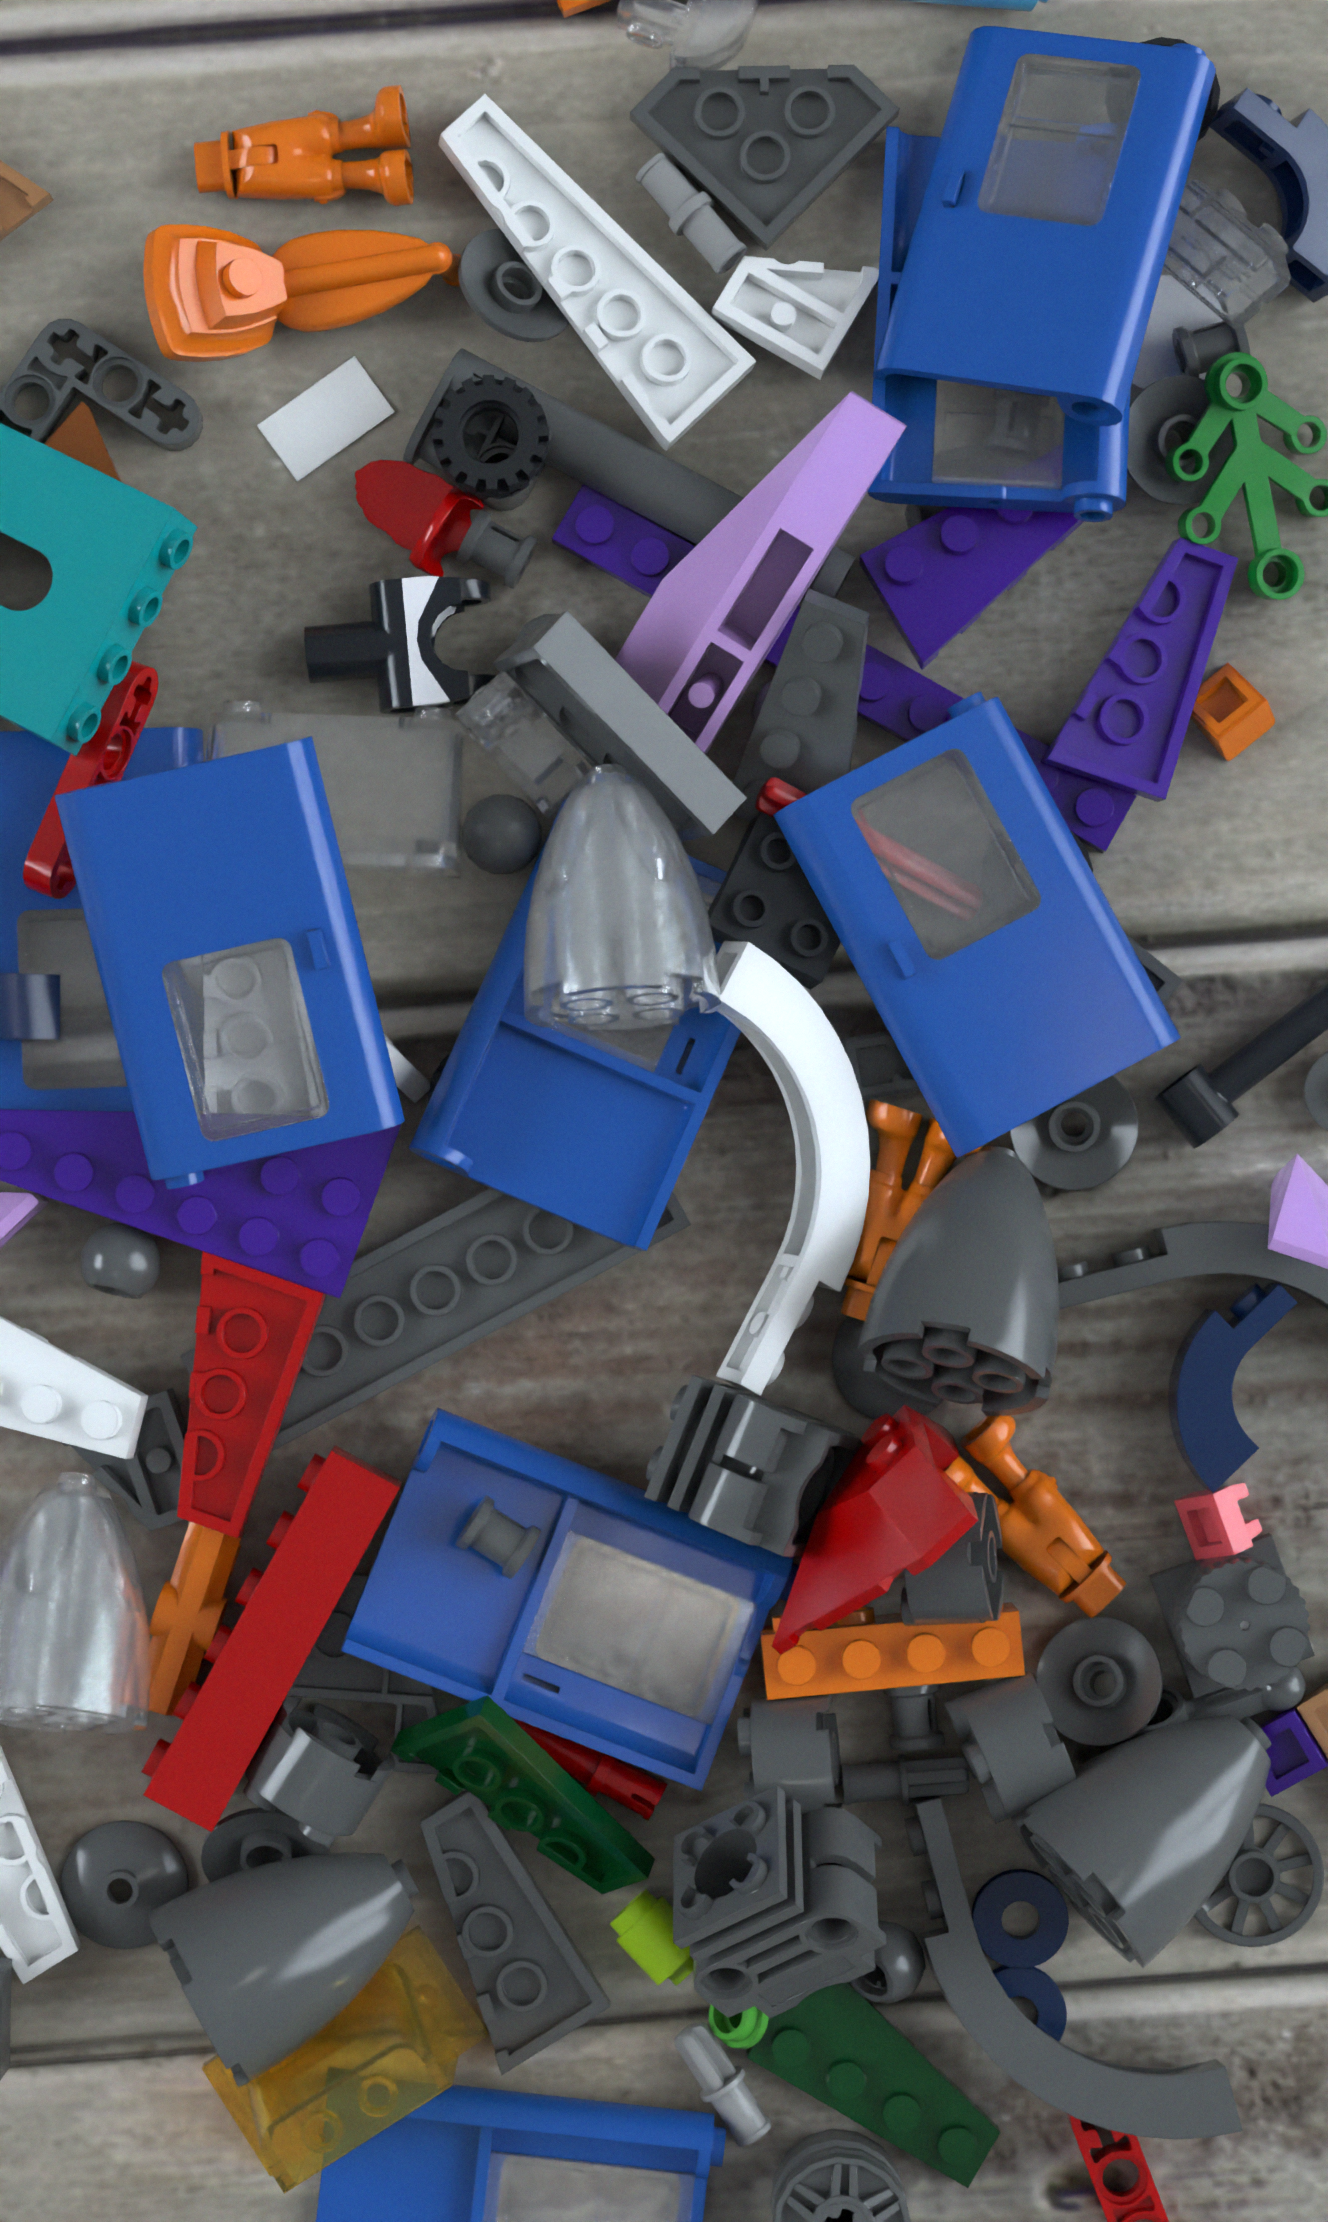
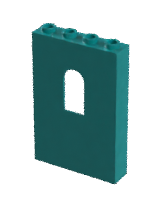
[0,423,198,756]

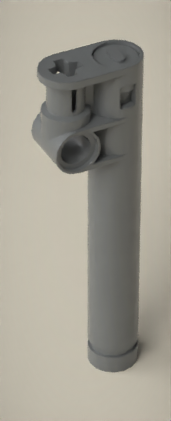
[403,348,856,599]

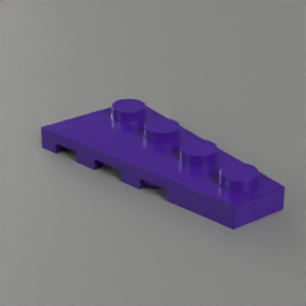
[859,447,1084,670]
[1040,537,1239,802]

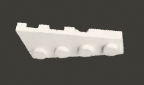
[0,1316,148,1459]

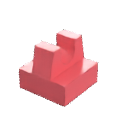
[1174,1483,1263,1560]

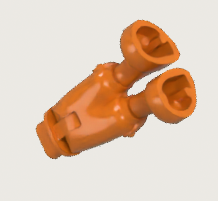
[194,85,414,207]
[840,1099,981,1321]
[944,1415,1126,1618]

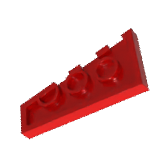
[177,1251,327,1539]

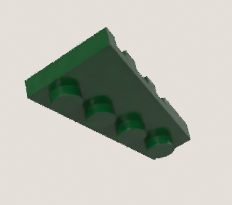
[390,1695,655,1895]
[746,1981,1000,2188]

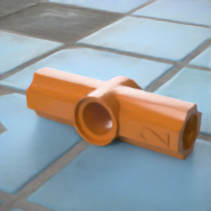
[132,1521,245,1716]

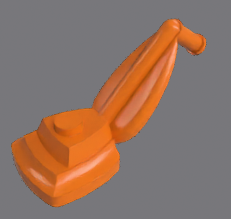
[143,224,461,362]

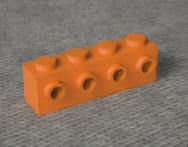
[760,1602,1025,1700]

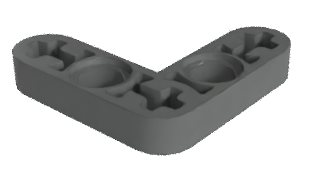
[0,319,203,451]

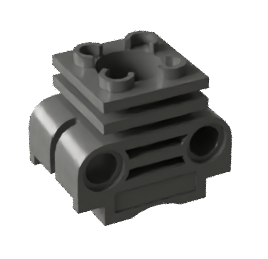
[644,1375,863,1557]
[673,1785,887,2018]

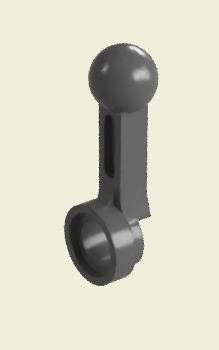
[1131,1666,1306,1739]

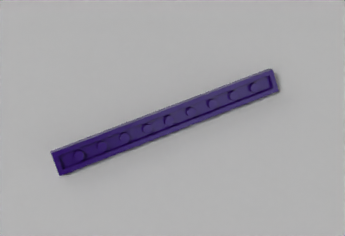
[552,484,1137,853]

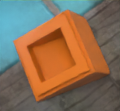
[1190,663,1275,761]

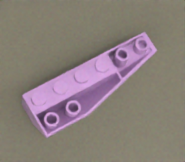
[615,391,907,755]

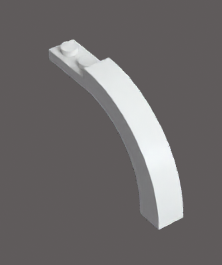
[695,941,870,1396]

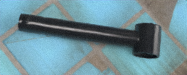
[1155,981,1328,1149]

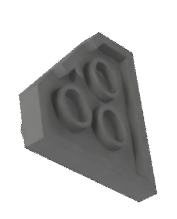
[630,65,900,251]

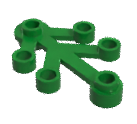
[1165,352,1328,600]

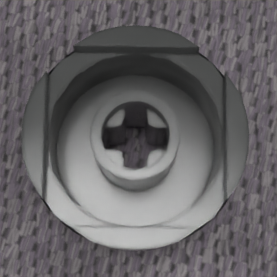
[895,1492,1004,1626]
[945,1670,1077,1824]
[737,1694,843,1815]
[243,1697,395,1846]

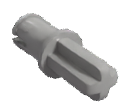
[674,2022,772,2147]

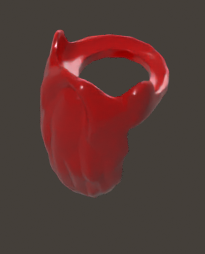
[355,460,484,577]

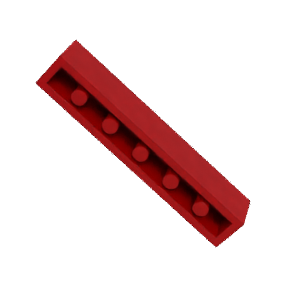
[141,1445,402,1832]

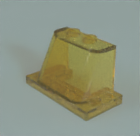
[202,1925,487,2194]

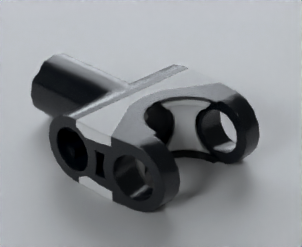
[304,576,500,714]

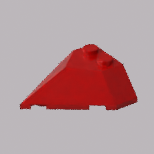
[772,1404,979,1655]

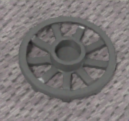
[1194,1803,1324,1947]

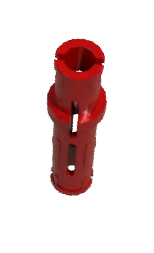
[511,1717,668,1821]

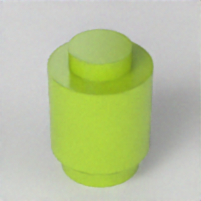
[609,1888,693,1986]

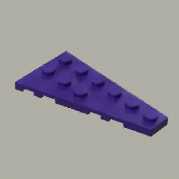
[0,1109,402,1299]

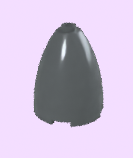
[857,1146,1059,1416]
[1011,1714,1272,1968]
[146,1852,420,2088]

